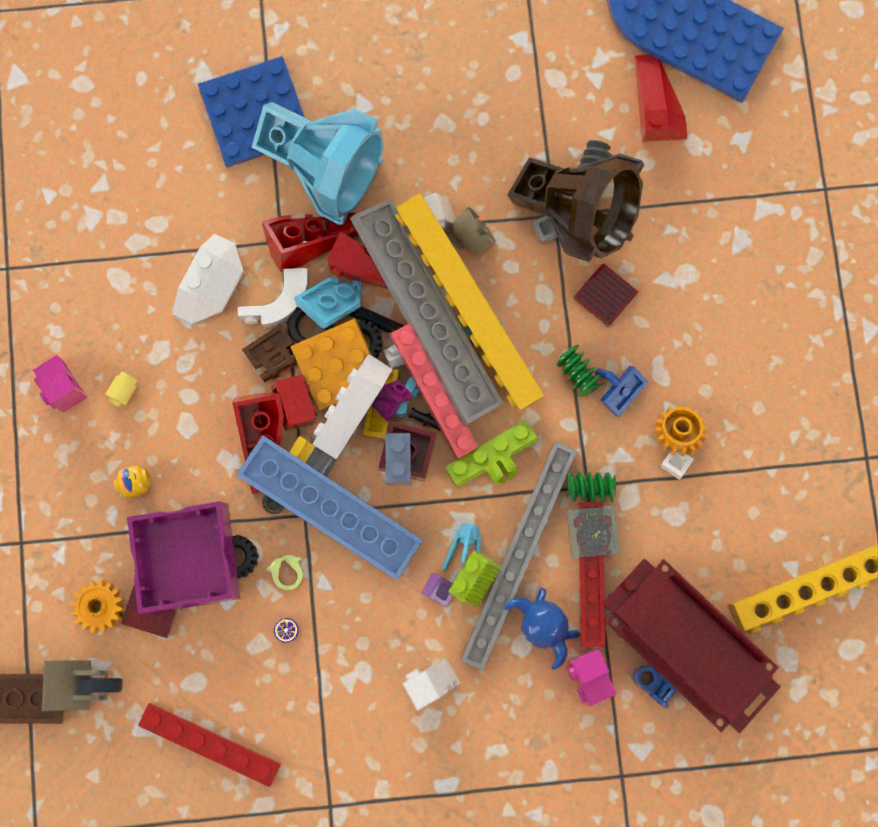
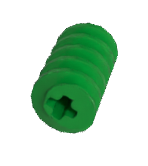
[556,344,605,398]
[566,472,616,502]

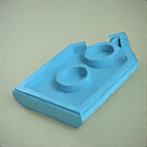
[294,277,362,328]

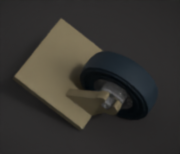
[42,660,123,711]

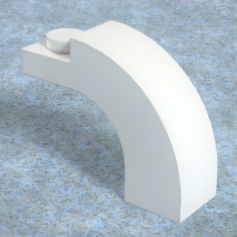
[238,268,309,329]

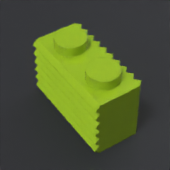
[448,550,501,607]

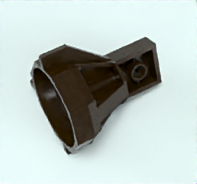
[507,153,644,262]

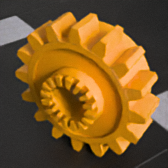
[654,405,707,457]
[71,580,125,633]

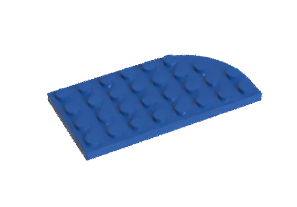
[608,0,784,103]

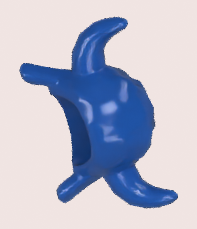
[504,588,580,670]

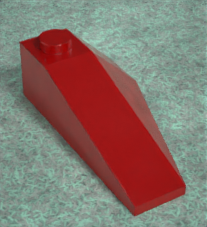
[327,232,389,289]

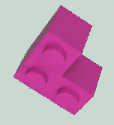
[33,355,87,412]
[566,649,617,707]

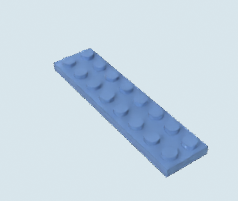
[236,436,423,580]

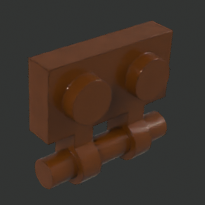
[242,324,297,383]

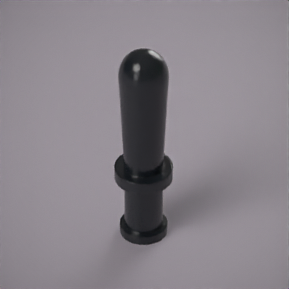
[408,407,441,431]

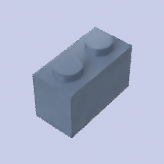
[386,433,411,485]

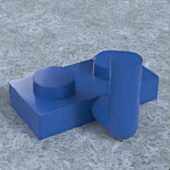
[595,366,648,417]

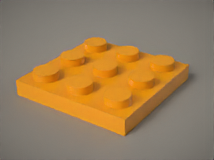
[290,318,373,411]

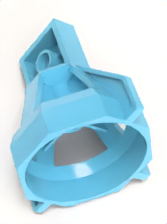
[251,102,384,225]

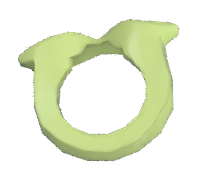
[266,555,303,590]

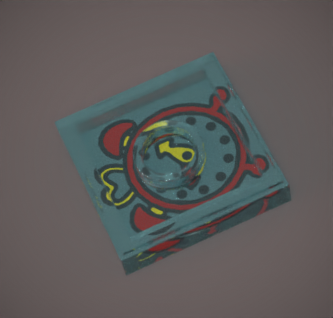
[566,506,620,559]

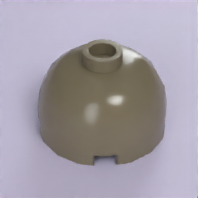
[453,207,496,254]

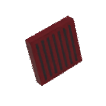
[573,263,639,328]

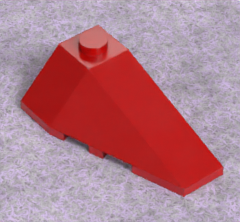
[635,54,688,142]
[262,212,358,272]
[232,393,284,494]

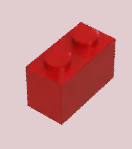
[271,375,317,431]

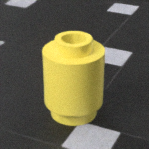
[105,371,138,408]

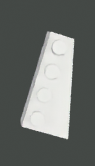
[313,354,392,459]

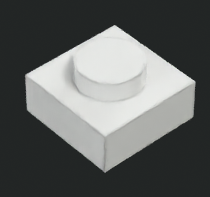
[383,345,405,369]
[660,450,694,480]

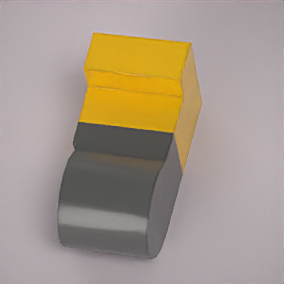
[289,436,336,477]

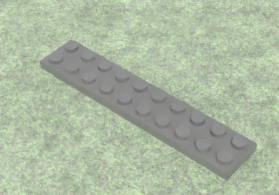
[350,199,504,426]

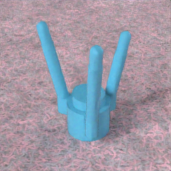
[442,523,482,571]

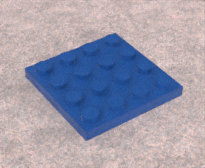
[198,56,305,168]

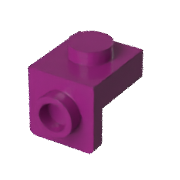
[372,380,413,421]

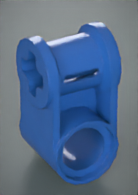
[633,666,678,709]

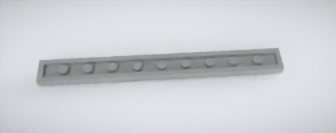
[461,441,577,670]

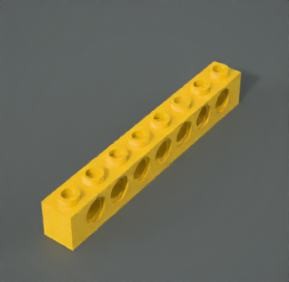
[729,544,878,634]

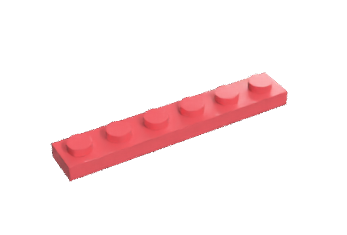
[389,323,478,459]

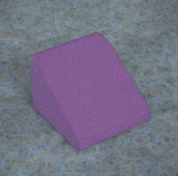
[421,573,453,607]

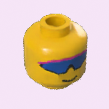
[114,465,151,499]

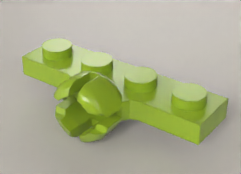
[445,420,538,488]

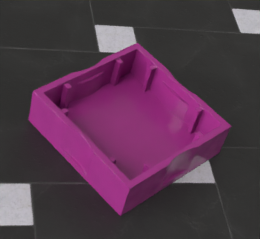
[127,501,240,614]

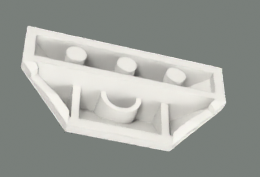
[172,234,244,324]

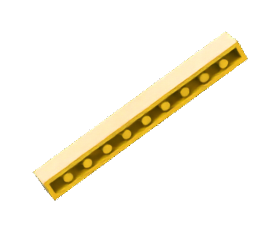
[395,193,544,410]

